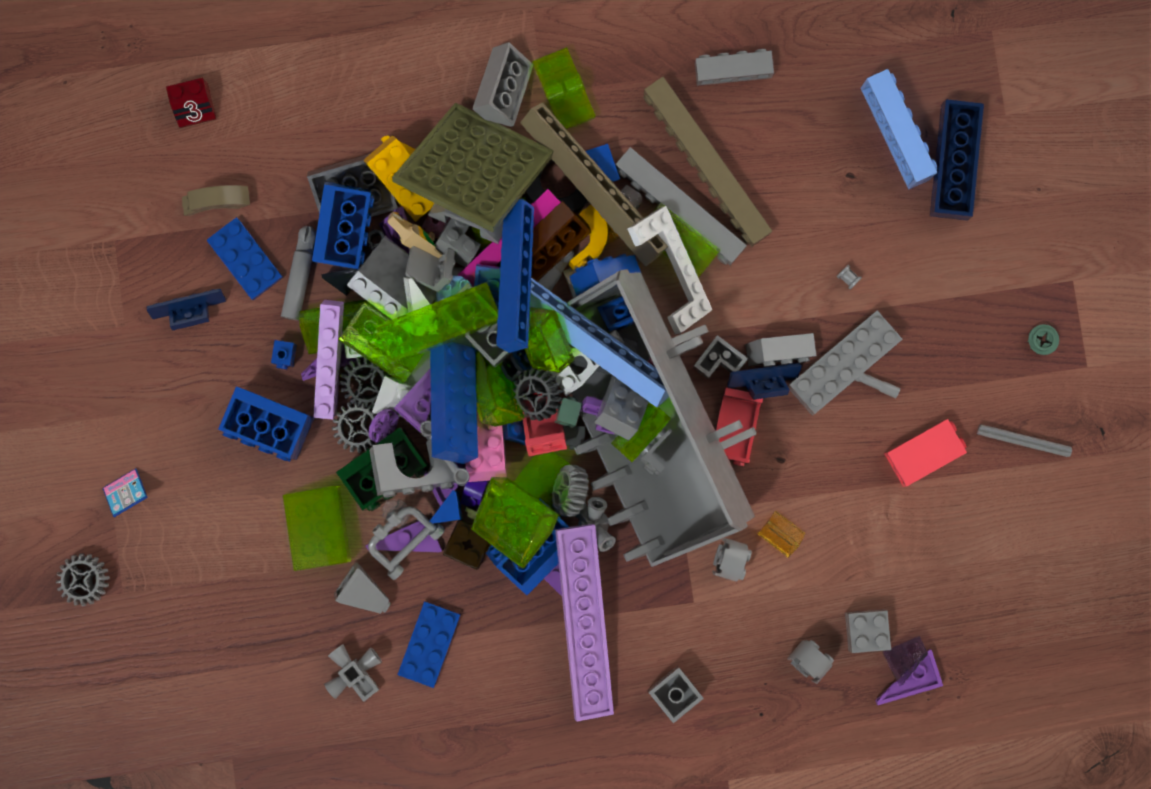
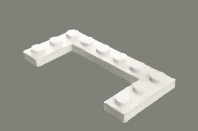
[628,206,712,335]

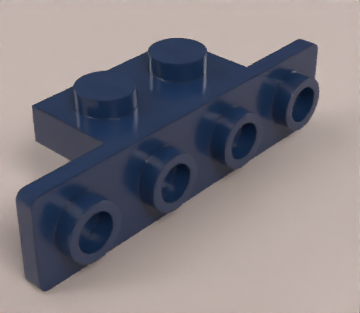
[146,289,226,331]
[727,363,802,400]

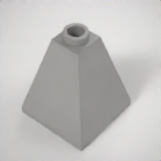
[334,562,391,614]

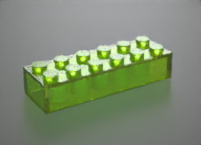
[375,282,498,365]

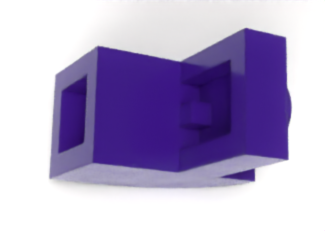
[460,480,489,510]

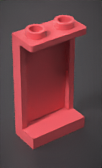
[522,386,567,457]
[715,387,763,467]
[884,419,967,487]

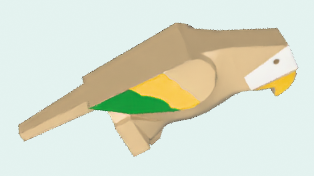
[387,212,443,258]

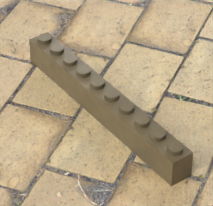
[643,77,772,247]
[520,103,668,267]

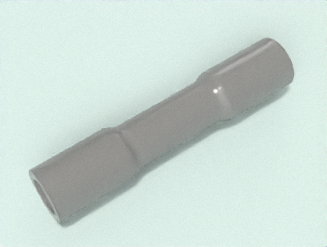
[855,373,900,399]

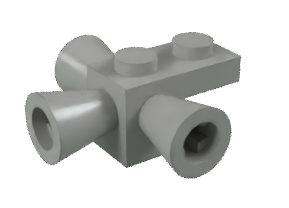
[575,497,616,552]
[324,644,382,702]

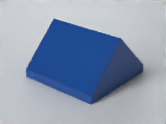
[597,296,635,334]
[430,490,463,524]

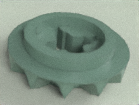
[1027,324,1059,355]

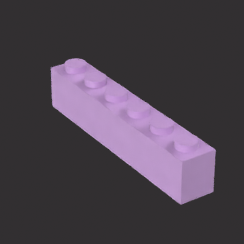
[314,300,344,420]

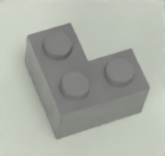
[434,218,481,268]
[692,335,748,379]

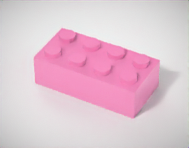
[465,399,507,482]

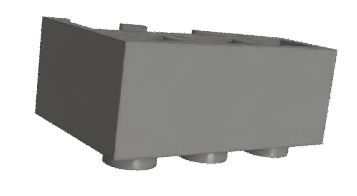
[745,333,817,367]

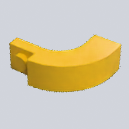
[569,204,608,271]

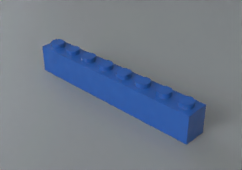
[496,199,534,353]

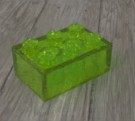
[524,307,575,373]

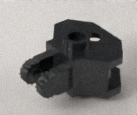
[501,348,538,382]

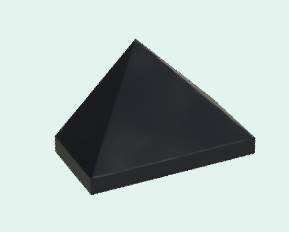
[321,269,358,296]

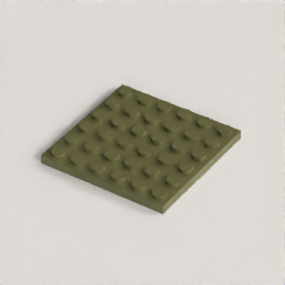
[392,103,554,232]

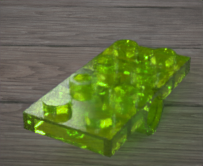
[532,47,596,130]

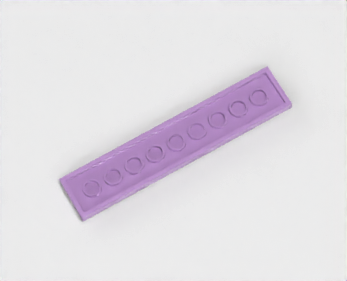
[555,524,614,721]

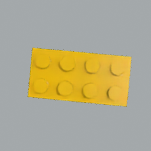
[363,136,434,222]

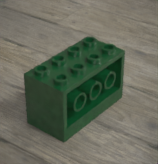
[336,427,430,512]

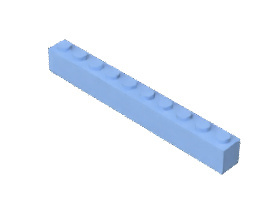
[530,278,669,407]

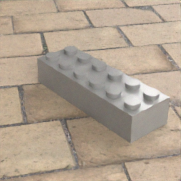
[788,311,903,416]

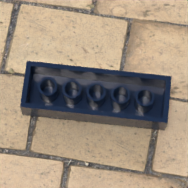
[930,99,984,221]

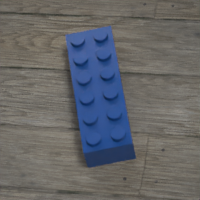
[430,340,478,464]

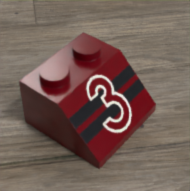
[166,77,216,128]

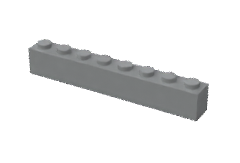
[615,147,747,266]

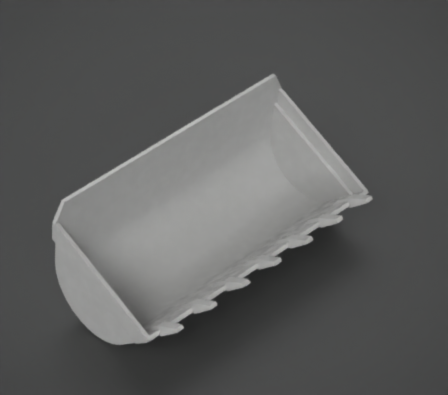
[528,269,757,567]

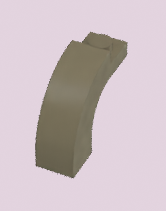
[182,185,250,216]

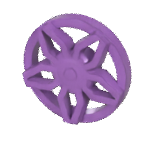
[369,409,399,443]

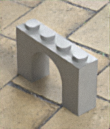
[369,439,455,498]

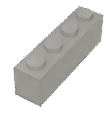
[695,49,774,86]

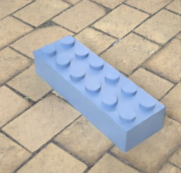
[861,69,937,190]

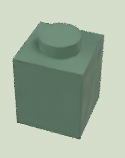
[554,396,582,428]

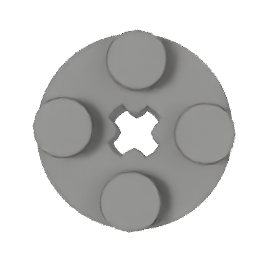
[712,538,752,582]
[787,640,834,684]

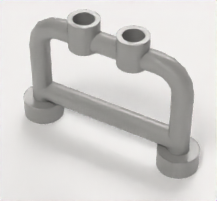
[420,420,469,486]
[368,506,445,580]

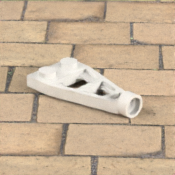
[545,330,624,396]

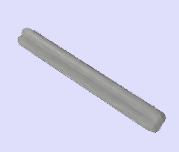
[977,425,1072,457]

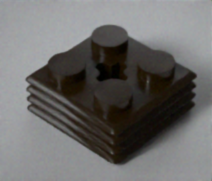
[443,520,493,570]

